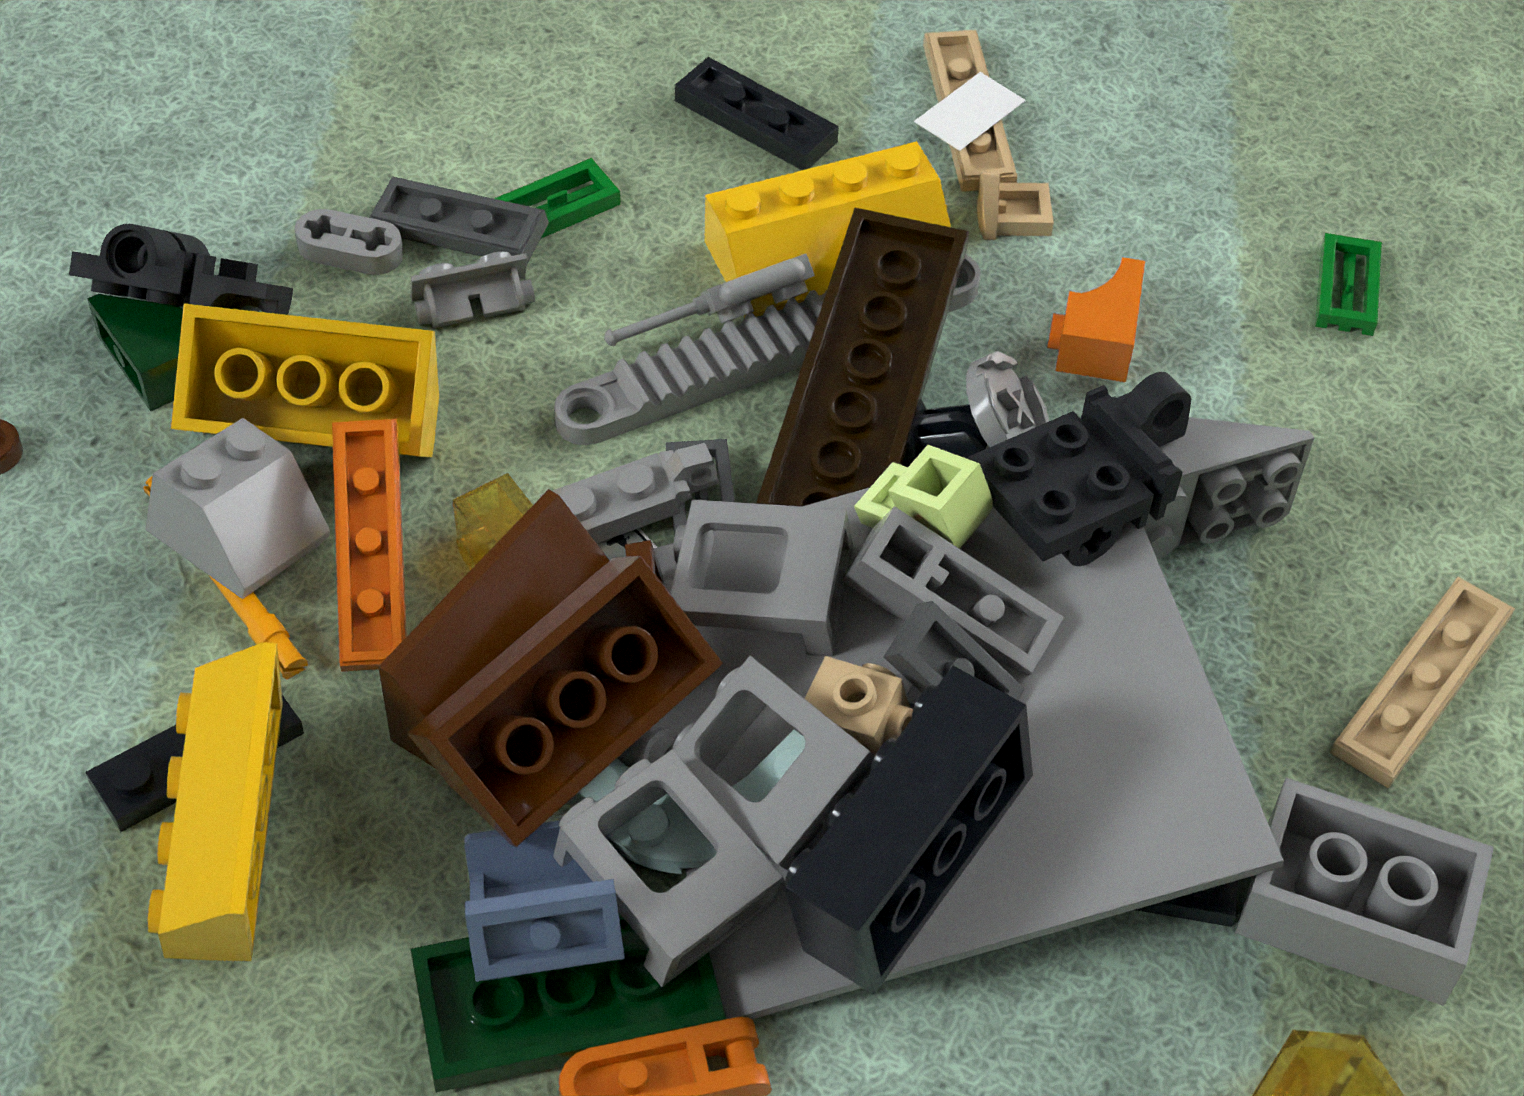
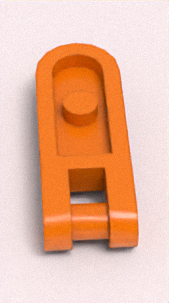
[559,1017,772,1096]

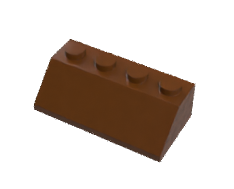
[378,489,610,768]
[407,556,723,847]

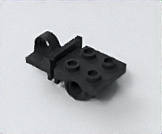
[69,224,293,315]
[967,372,1191,566]

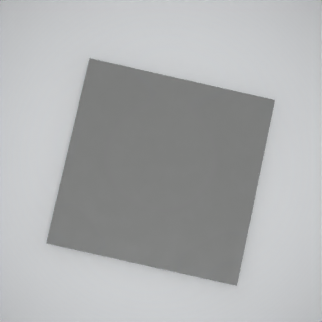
[625,488,1284,1019]

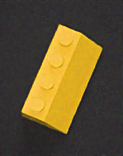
[704,141,951,318]
[171,304,439,457]
[148,642,283,961]

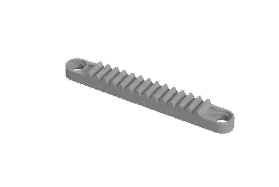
[554,255,981,445]

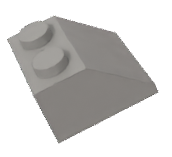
[145,418,330,599]

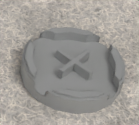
[966,351,1049,447]

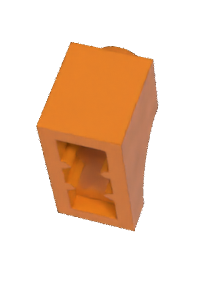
[1047,257,1145,382]

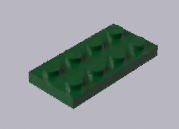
[410,912,726,1093]

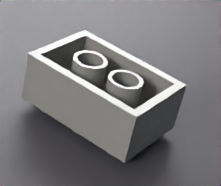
[1235,778,1494,1006]

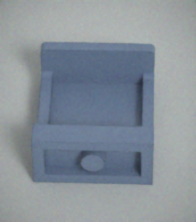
[464,820,625,982]

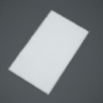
[914,72,1026,151]

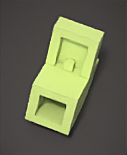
[854,445,993,549]

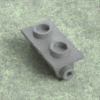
[410,252,535,329]

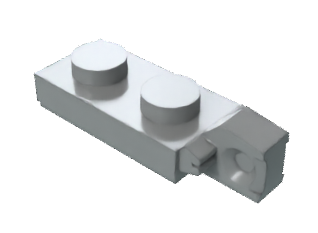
[540,443,719,543]

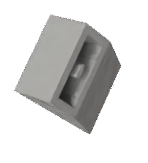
[1144,417,1314,559]

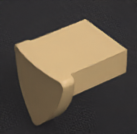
[977,172,1054,240]

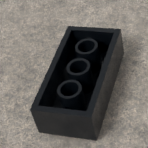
[784,666,1033,995]

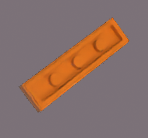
[332,419,407,672]

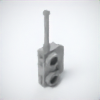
[604,253,815,346]

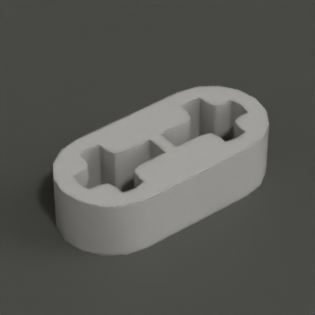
[294,209,403,275]

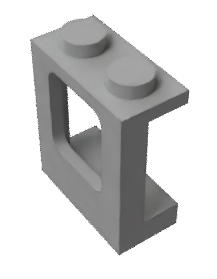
[663,500,853,657]
[672,655,875,871]
[553,750,783,987]

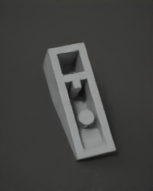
[841,506,1064,675]

